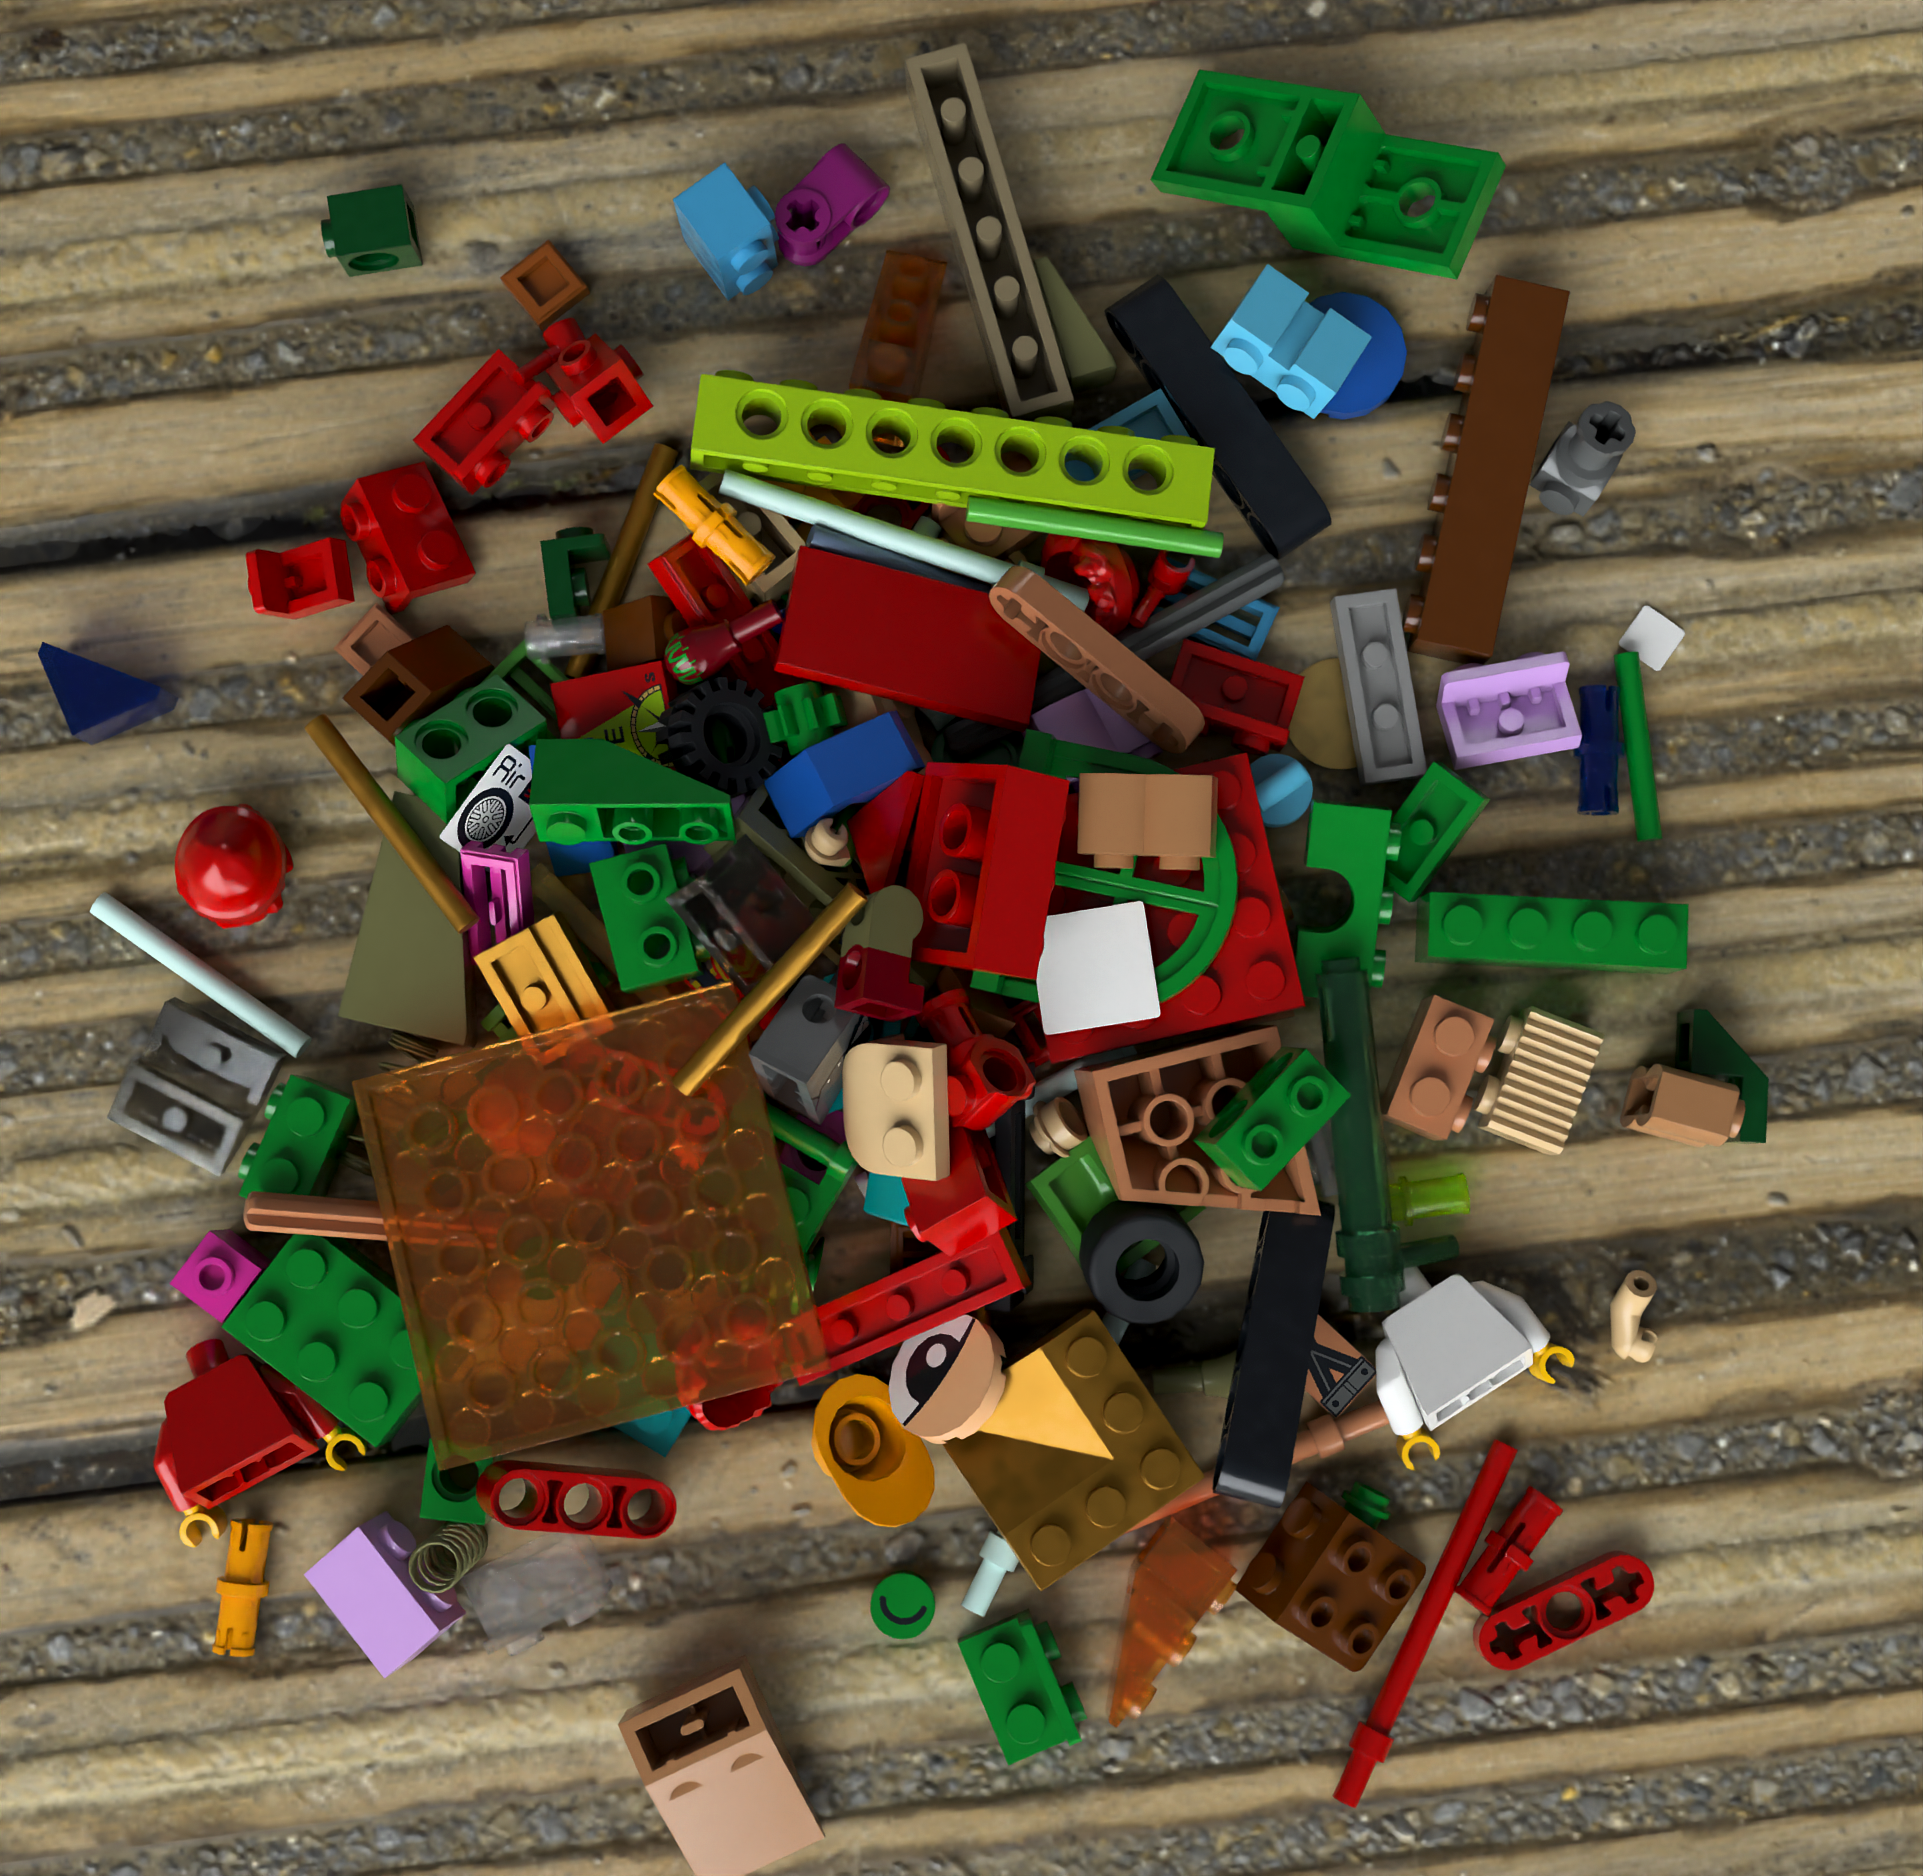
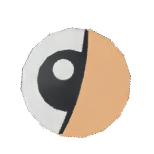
[888,1314,1006,1444]

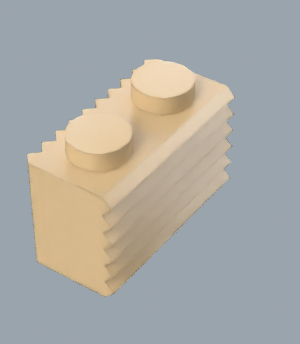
[1474,1006,1604,1155]

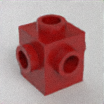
[545,333,653,444]

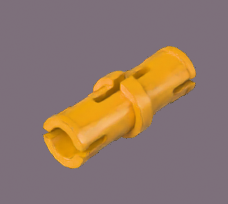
[653,464,776,586]
[212,1518,274,1657]

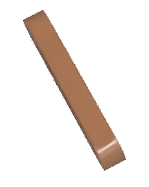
[989,566,1205,754]

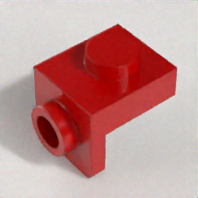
[246,537,355,620]

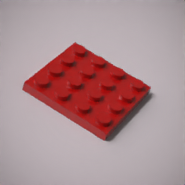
[1038,752,1306,1064]

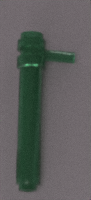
[1315,956,1459,1313]

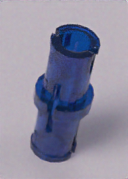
[1573,685,1625,816]

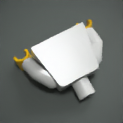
[1375,1262,1574,1470]

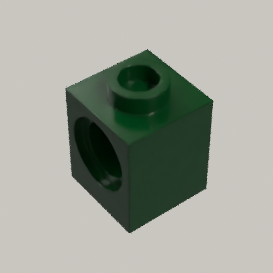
[321,184,423,277]

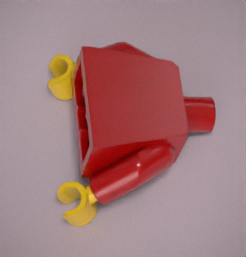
[153,1339,367,1547]

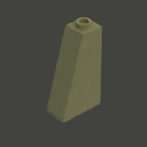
[338,791,478,1049]

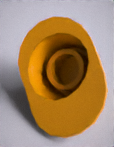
[811,1374,935,1527]

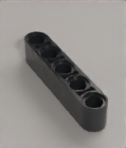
[1104,274,1332,560]
[1212,1200,1335,1508]

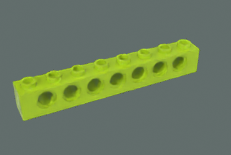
[690,370,1215,530]

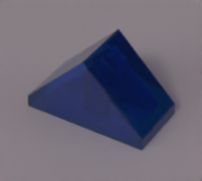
[38,642,179,745]

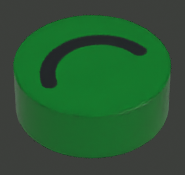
[870,1570,935,1639]

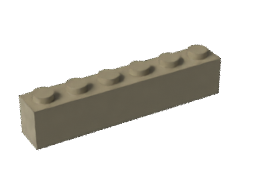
[905,42,1074,422]

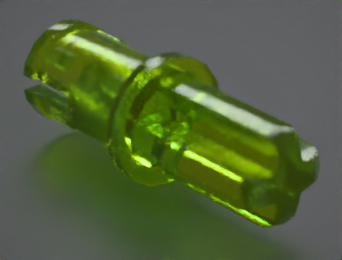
[1338,1173,1470,1228]

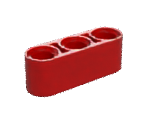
[476,1460,677,1539]

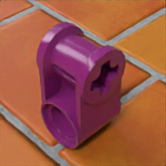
[775,143,890,266]

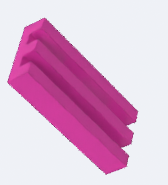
[460,840,535,966]

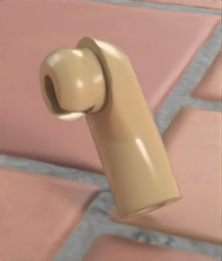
[1610,1270,1658,1363]

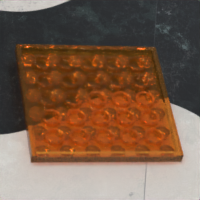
[352,980,832,1471]

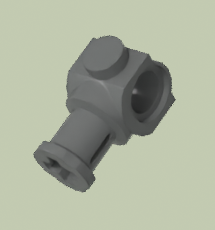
[1529,401,1636,517]

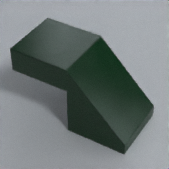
[1675,1009,1769,1144]

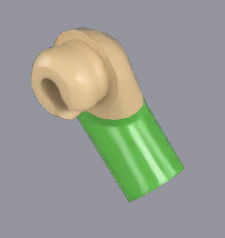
[805,806,860,867]

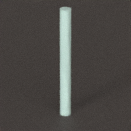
[90,892,312,1058]

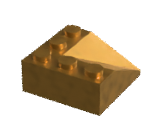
[942,1309,1205,1592]

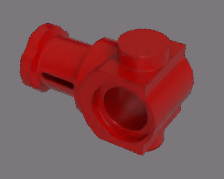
[915,988,1036,1130]

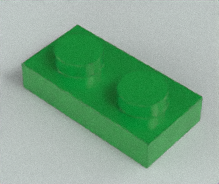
[1383,761,1490,902]

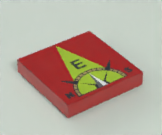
[550,660,679,771]

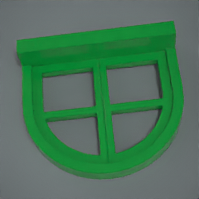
[970,729,1238,1004]

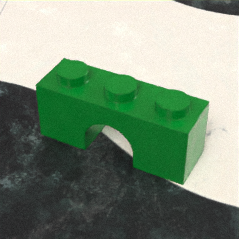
[1293,799,1402,1003]

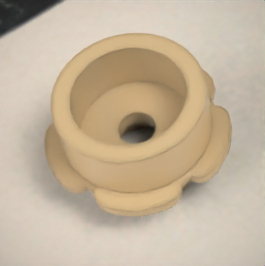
[1029,1096,1088,1158]

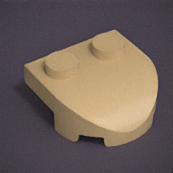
[842,1034,950,1181]

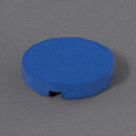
[1309,292,1407,420]

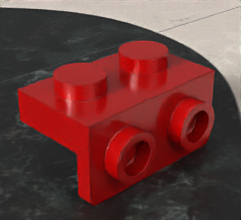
[413,349,556,496]
[340,461,476,615]
[1169,639,1305,756]

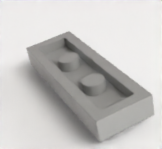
[1330,588,1427,787]

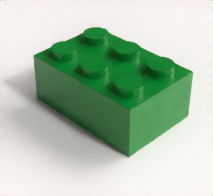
[221,1234,471,1448]

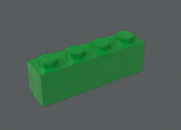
[1415,892,1689,974]

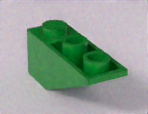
[529,739,736,845]

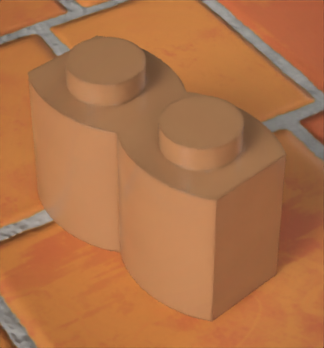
[1077,773,1218,870]
[1620,1064,1745,1148]

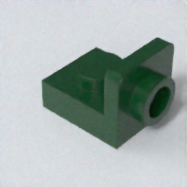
[540,527,611,628]

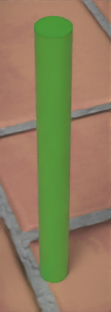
[965,495,1224,558]

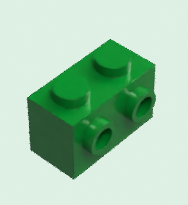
[589,843,711,994]
[238,1074,367,1199]

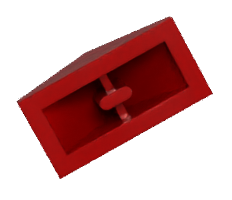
[846,770,925,894]

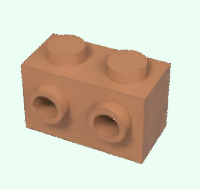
[1375,995,1497,1141]

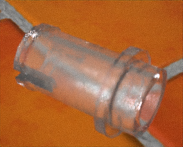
[525,613,606,665]

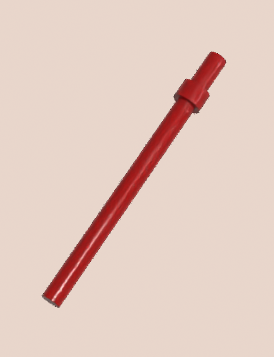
[1332,1439,1518,1808]

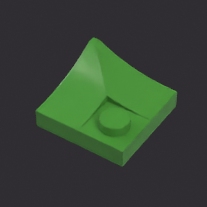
[1025,1135,1206,1273]

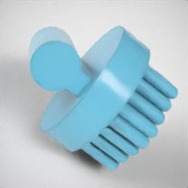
[1250,754,1313,828]

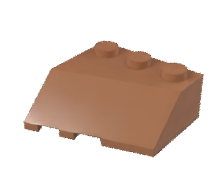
[1074,1025,1321,1216]

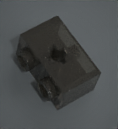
[666,834,815,997]

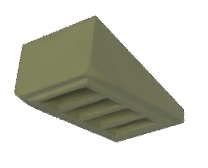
[1033,256,1117,395]

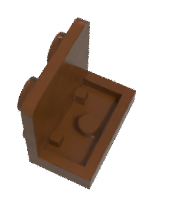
[1234,1481,1426,1672]

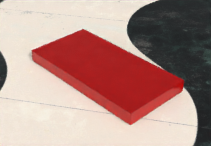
[773,545,1041,732]

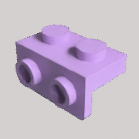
[1436,651,1582,770]

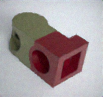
[834,885,925,1022]

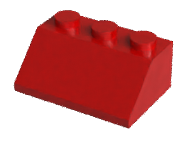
[906,762,1070,980]

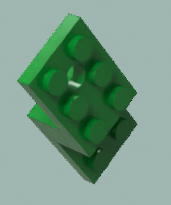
[1150,69,1506,279]

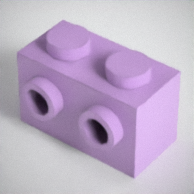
[304,1511,466,1679]

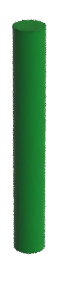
[1613,652,1663,842]

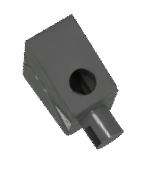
[749,968,871,1126]

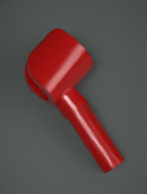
[513,317,586,385]
[1129,550,1195,628]

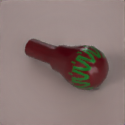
[664,598,784,686]

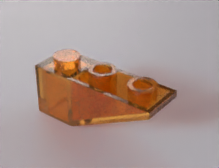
[849,250,948,448]
[1105,1515,1237,1728]

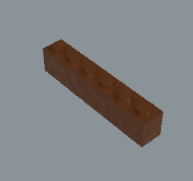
[1402,275,1570,665]

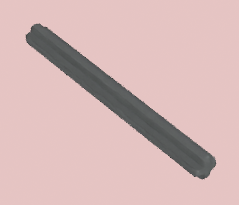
[943,554,1285,760]

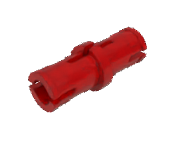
[1454,1486,1563,1617]

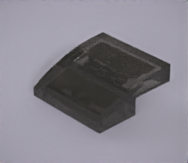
[107,997,287,1176]

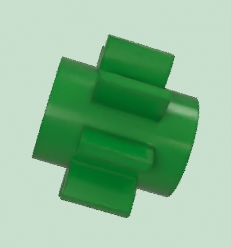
[763,681,848,757]

